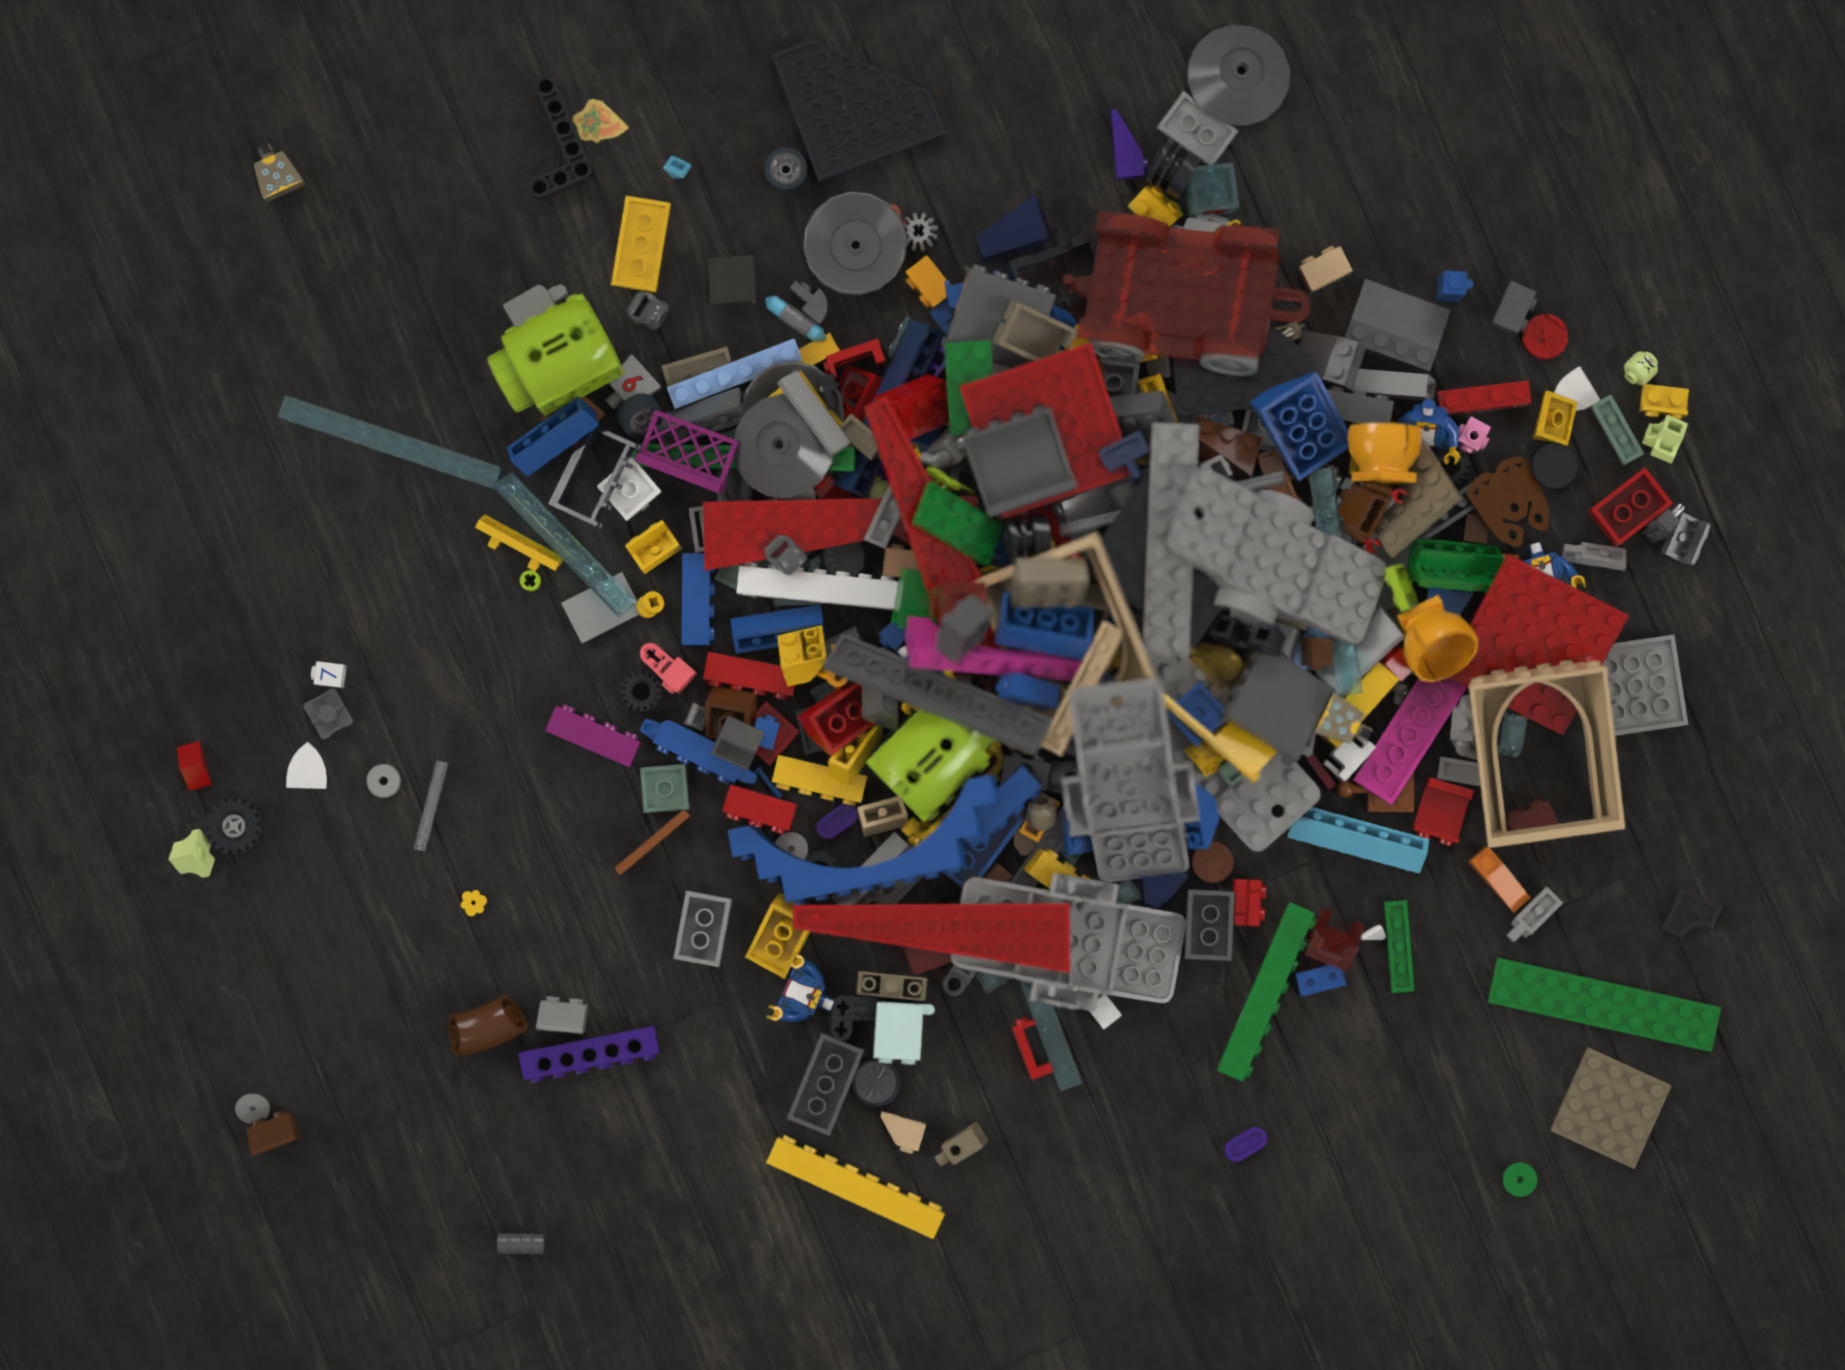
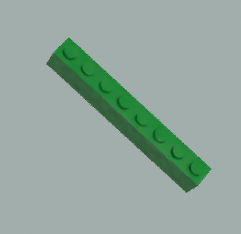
[1216,902,1317,1082]

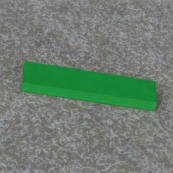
[1384,900,1415,993]

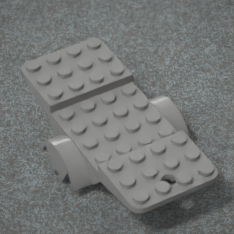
[1167,468,1387,644]
[1108,645,1320,851]
[1062,679,1200,882]
[950,873,1186,1012]

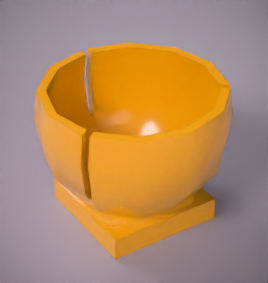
[1348,423,1423,485]
[1397,595,1478,682]

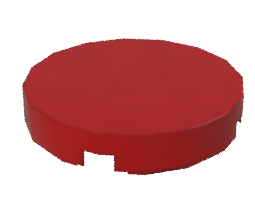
[1522,314,1568,360]

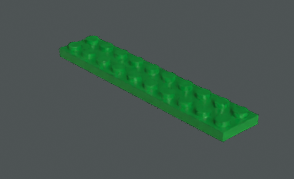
[1487,958,1721,1052]

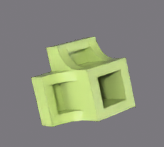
[1642,415,1688,464]
[169,829,215,878]

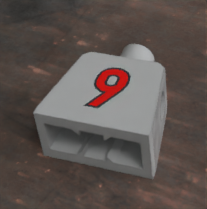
[605,354,662,410]

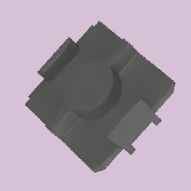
[303,688,354,739]

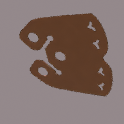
[1467,456,1549,547]

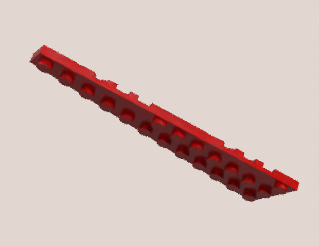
[863,396,1000,673]
[703,496,978,571]
[793,903,1070,973]

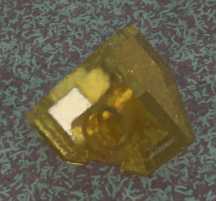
[1189,642,1246,689]

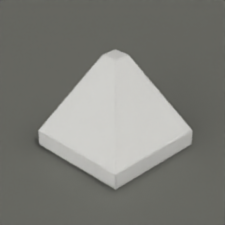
[1359,925,1386,940]

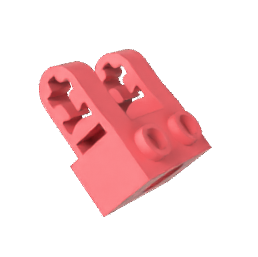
[640,643,697,694]

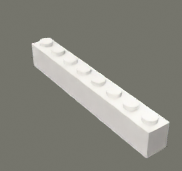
[736,562,898,610]

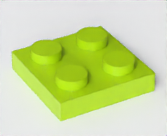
[1384,563,1419,612]

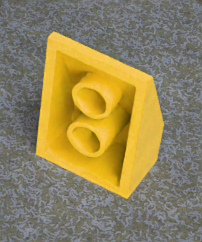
[745,893,811,979]

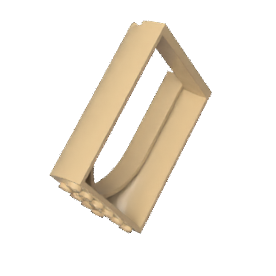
[974,532,1158,719]
[1469,660,1625,848]

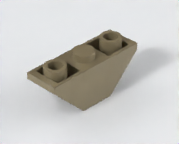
[857,971,927,1001]

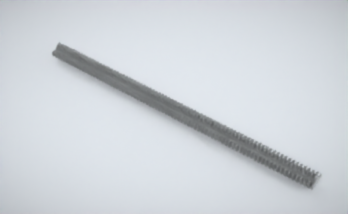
[1059,471,1284,537]

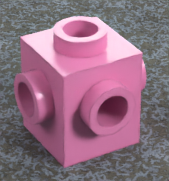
[1458,417,1491,454]

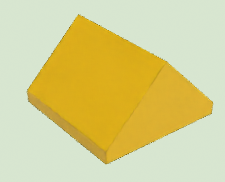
[1533,391,1578,446]

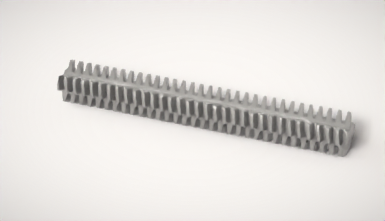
[413,760,449,851]

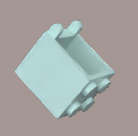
[874,1001,934,1064]

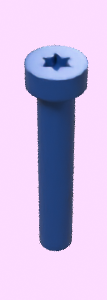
[754,766,782,799]

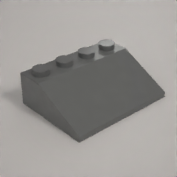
[1344,279,1450,374]

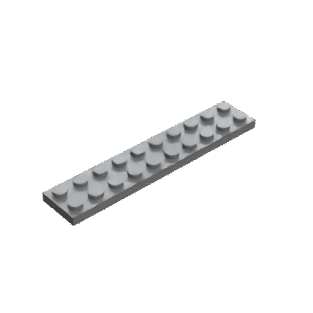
[1143,423,1199,656]

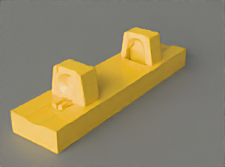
[475,515,565,571]

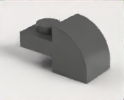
[790,281,828,326]

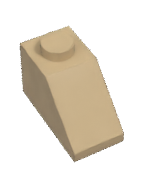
[881,1111,926,1154]

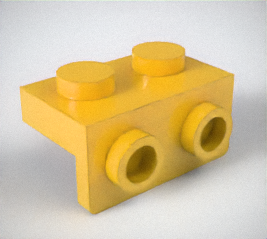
[1128,183,1183,233]
[625,520,682,574]
[1184,724,1226,777]

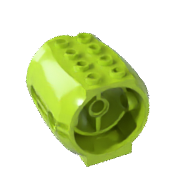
[488,294,626,417]
[866,709,995,822]

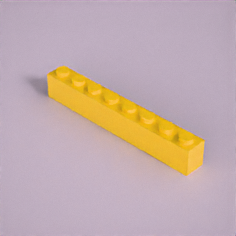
[766,1135,945,1239]

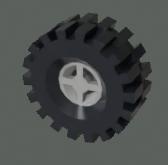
[204,797,265,855]

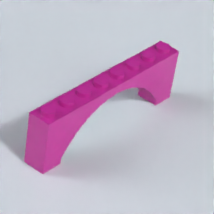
[904,616,1091,681]

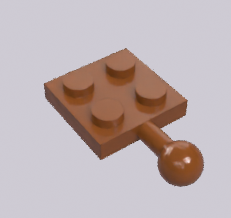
[1336,771,1414,812]

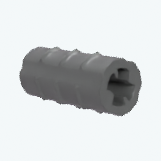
[497,1233,545,1255]

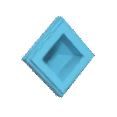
[663,155,692,179]

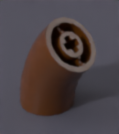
[448,995,528,1057]

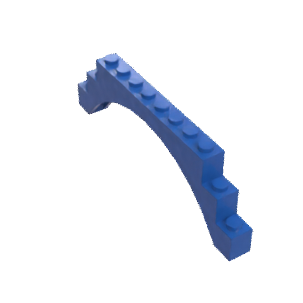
[728,775,1000,905]

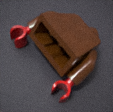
[1338,480,1409,553]

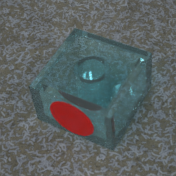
[1185,163,1239,217]

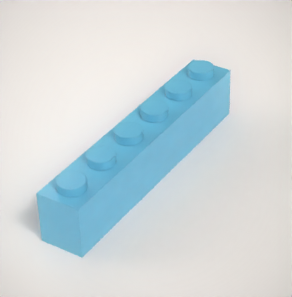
[1287,807,1429,874]

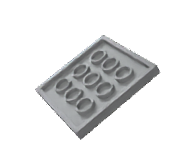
[1602,635,1688,736]

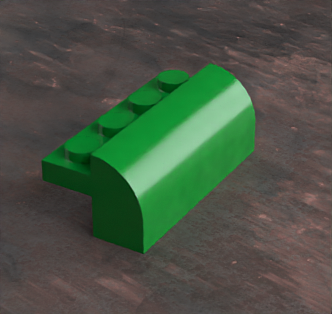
[1407,538,1504,593]

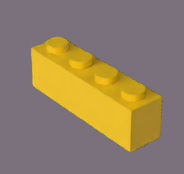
[772,755,868,806]

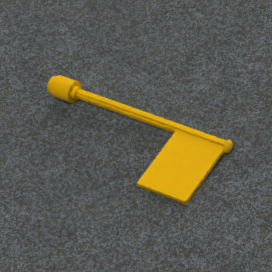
[1108,646,1277,783]

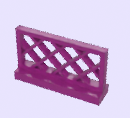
[634,410,740,493]

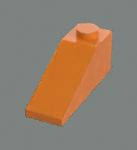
[1468,846,1530,913]

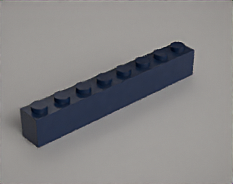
[833,320,944,498]

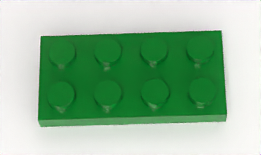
[944,340,993,436]
[912,482,1004,566]

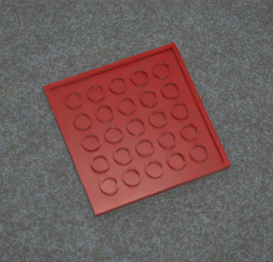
[959,343,1130,518]
[1449,554,1629,735]

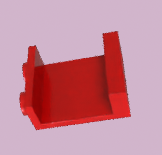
[1412,777,1474,846]

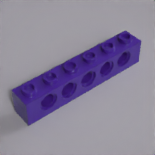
[519,1026,660,1083]

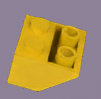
[777,625,827,686]

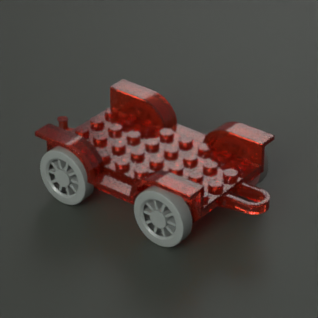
[1063,211,1311,376]

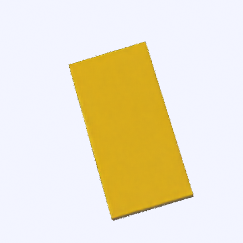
[611,196,671,293]

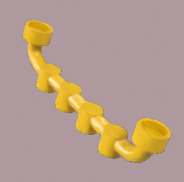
[901,740,1005,839]

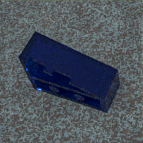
[976,195,1049,261]

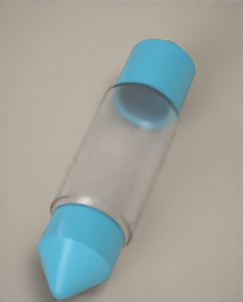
[765,296,826,341]

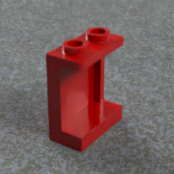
[823,339,885,381]
[1012,1016,1053,1080]

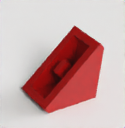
[177,741,212,791]

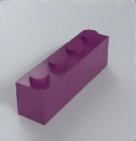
[545,704,641,768]

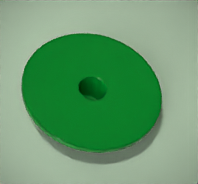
[1503,1162,1537,1197]

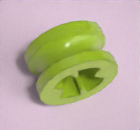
[520,570,541,591]

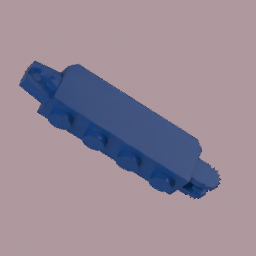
[640,719,757,785]

